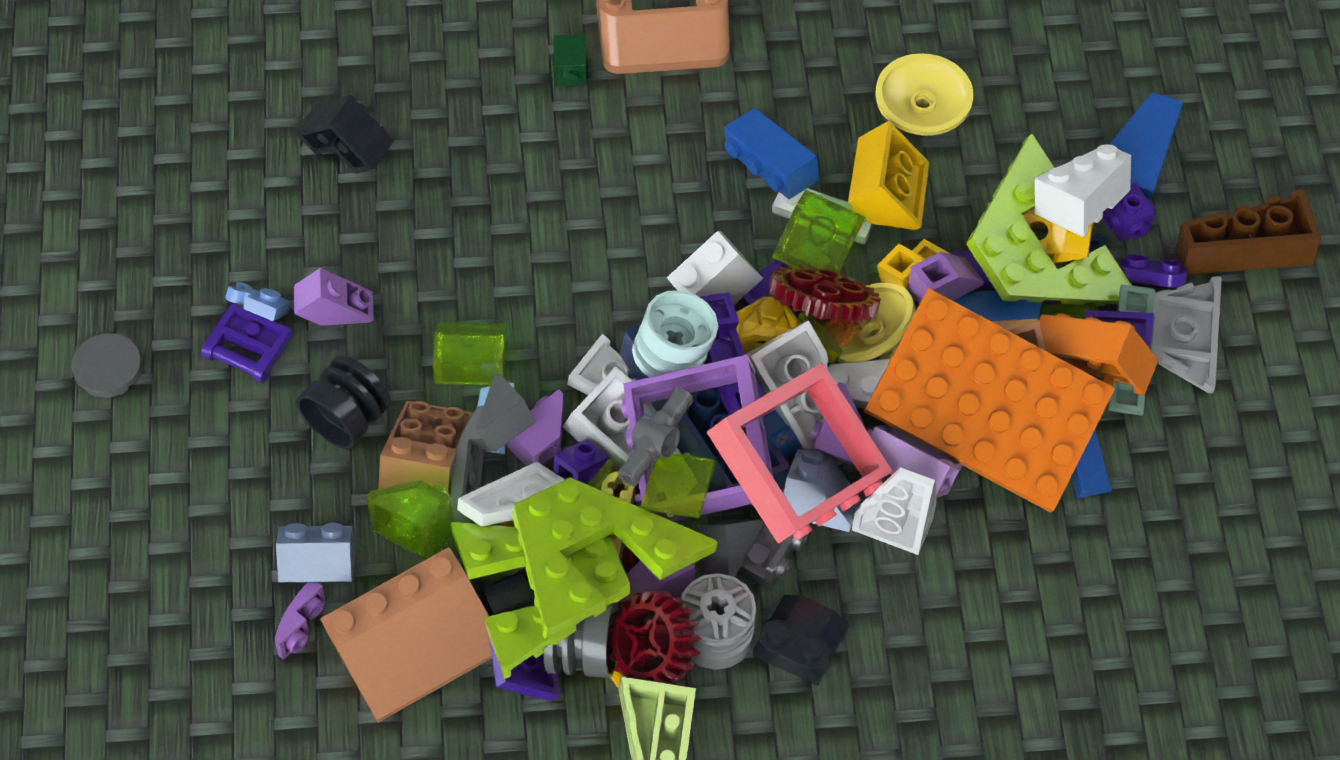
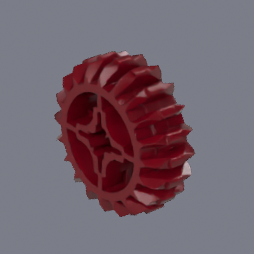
[607,590,702,685]

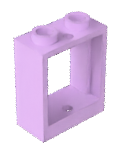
[867,424,963,498]

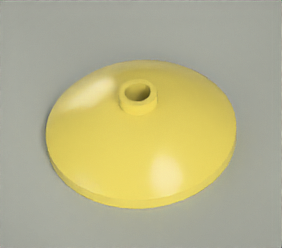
[875,53,973,136]
[819,283,916,363]

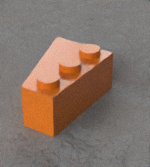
[1039,313,1159,396]

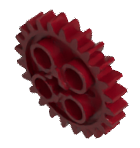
[768,265,881,324]

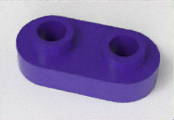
[1119,254,1187,287]

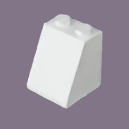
[667,231,763,305]

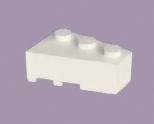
[1035,144,1131,237]

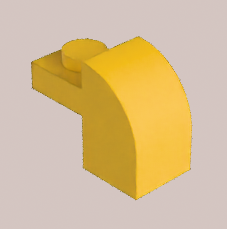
[877,239,950,301]

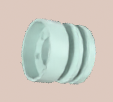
[632,291,718,377]

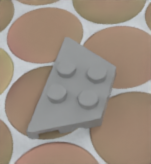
[1152,276,1222,394]

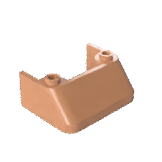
[596,0,730,74]

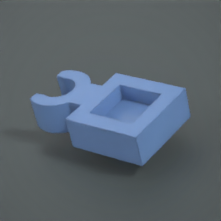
[225,282,291,321]

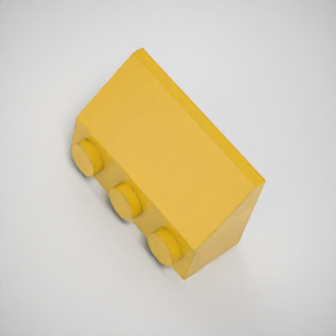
[848,121,930,230]

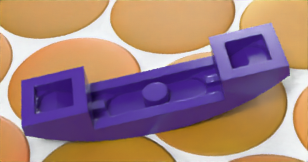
[700,292,769,417]

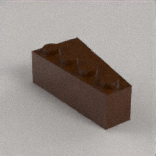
[1175,188,1321,275]

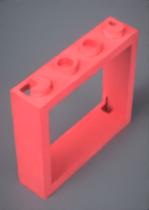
[707,362,893,544]

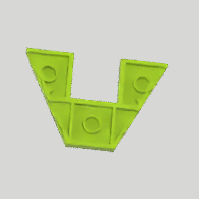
[966,134,1132,306]
[512,477,718,639]
[451,522,630,679]

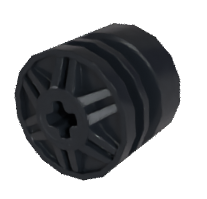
[296,355,391,449]

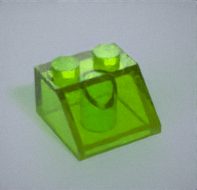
[772,189,866,273]
[433,322,507,385]
[367,481,454,560]

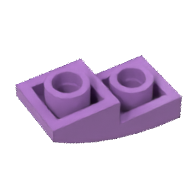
[275,582,326,660]

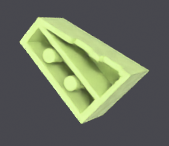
[619,677,696,760]

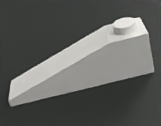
[745,321,843,466]
[562,367,699,502]
[852,467,936,555]

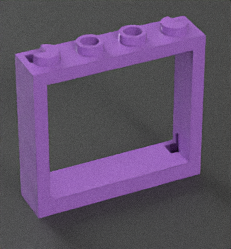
[621,355,774,522]

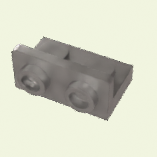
[738,518,809,588]

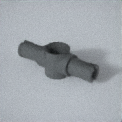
[617,387,694,487]

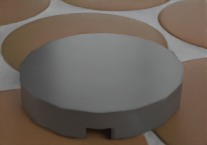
[71,333,143,398]

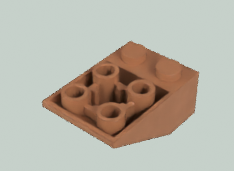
[378,401,473,503]

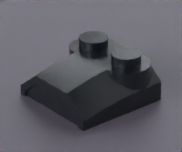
[752,594,849,686]

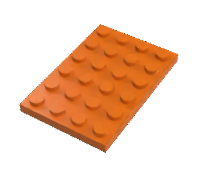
[863,288,1115,513]

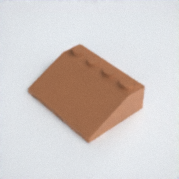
[320,547,492,723]

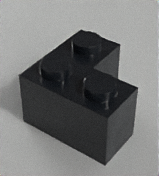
[294,95,394,174]

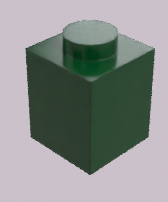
[554,35,586,87]

